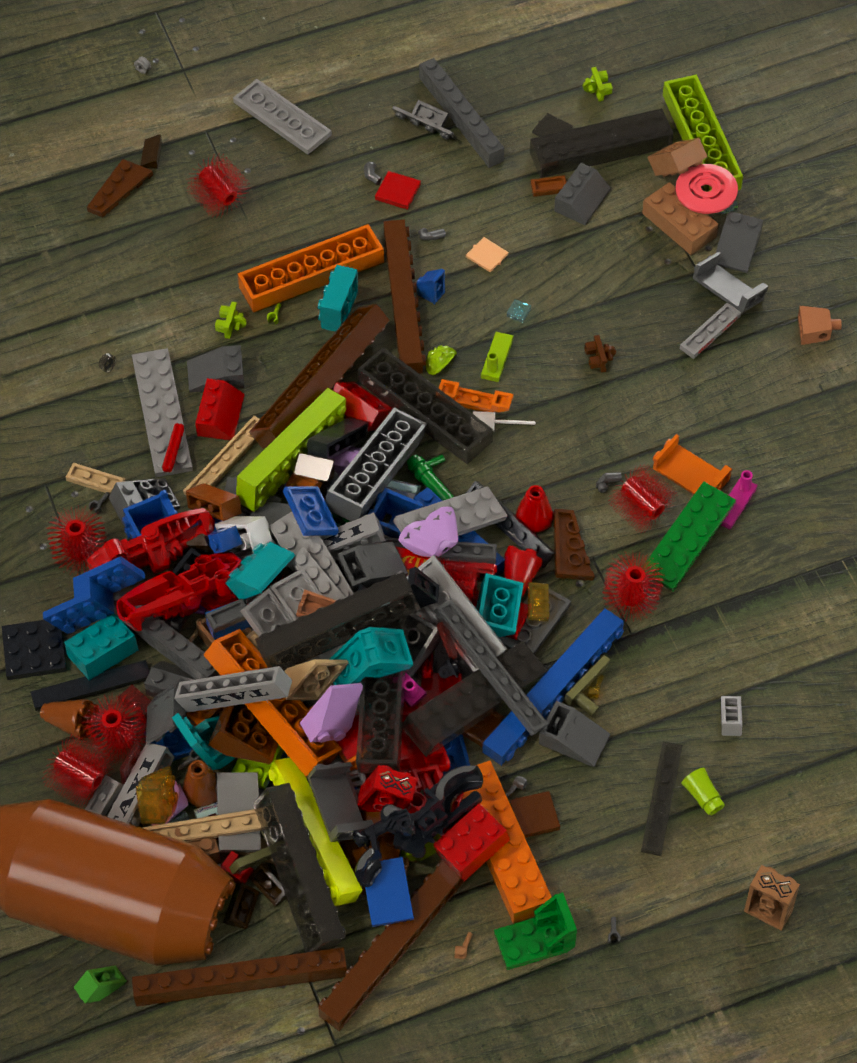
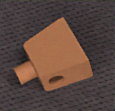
[798,306,841,345]

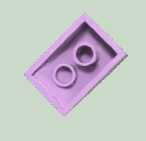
[300,683,363,743]

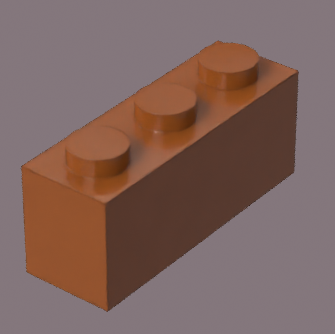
[186,483,241,521]

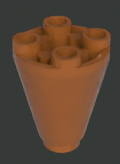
[40,699,99,739]
[182,760,217,808]

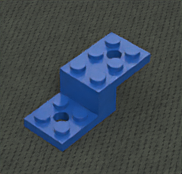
[43,556,145,634]

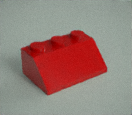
[195,378,245,440]
[332,382,393,432]

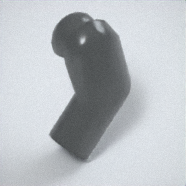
[418,228,446,241]

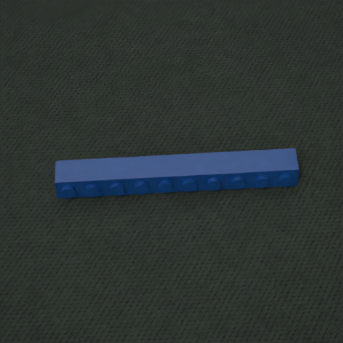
[482,608,624,766]

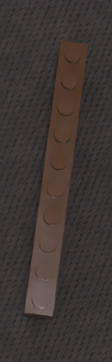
[383,219,426,375]
[318,859,467,1031]
[132,947,347,1007]

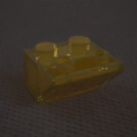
[136,766,178,824]

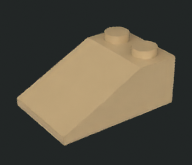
[284,659,348,700]

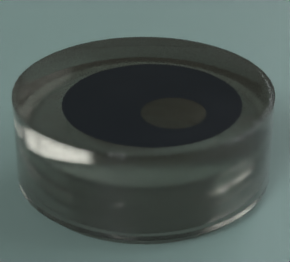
[98,353,116,372]

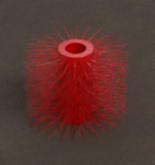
[187,153,250,218]
[609,464,678,533]
[47,505,107,576]
[602,552,664,622]
[438,558,480,608]
[84,693,147,766]
[42,733,115,807]

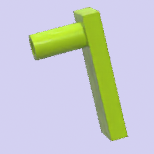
[481,332,513,382]

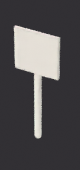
[472,411,536,432]

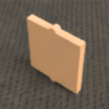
[466,237,509,272]

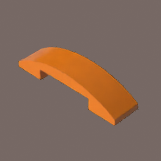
[437,379,513,412]

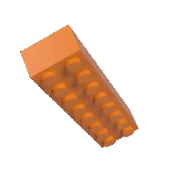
[237,224,384,313]
[203,629,342,777]
[462,760,551,924]

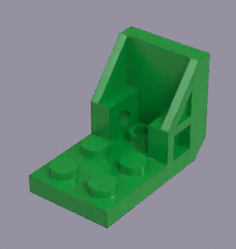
[494,892,577,970]

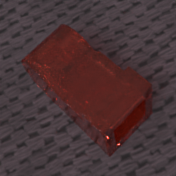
[118,685,151,723]

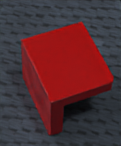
[220,851,254,885]

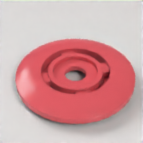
[675,164,738,214]

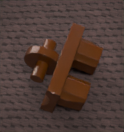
[584,335,616,373]

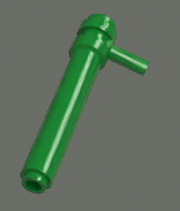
[407,454,476,531]

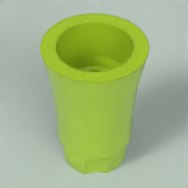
[681,767,725,816]

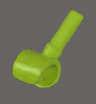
[267,303,281,324]

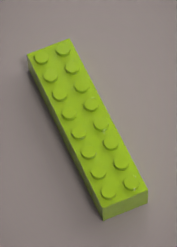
[663,74,743,192]
[236,388,346,512]

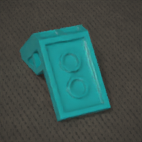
[329,627,413,685]
[171,713,236,770]

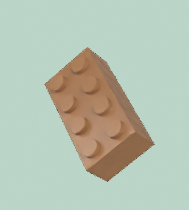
[642,182,719,255]

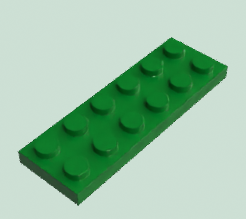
[643,481,736,592]

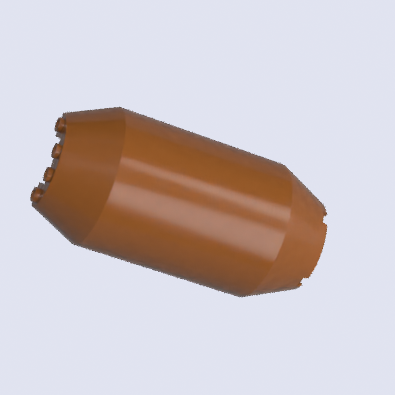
[0,799,235,966]

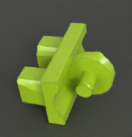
[582,67,613,102]
[215,302,247,339]

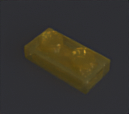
[528,582,549,622]

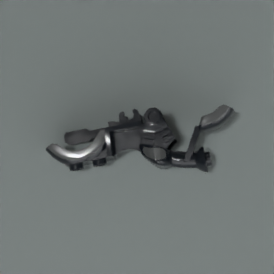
[352,765,483,887]

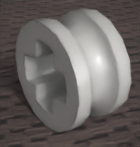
[134,56,151,74]

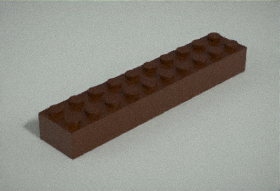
[249,304,389,448]

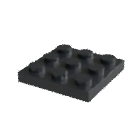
[2,620,67,680]

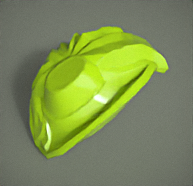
[426,345,457,375]

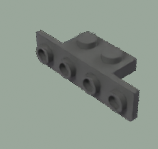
[392,100,456,140]

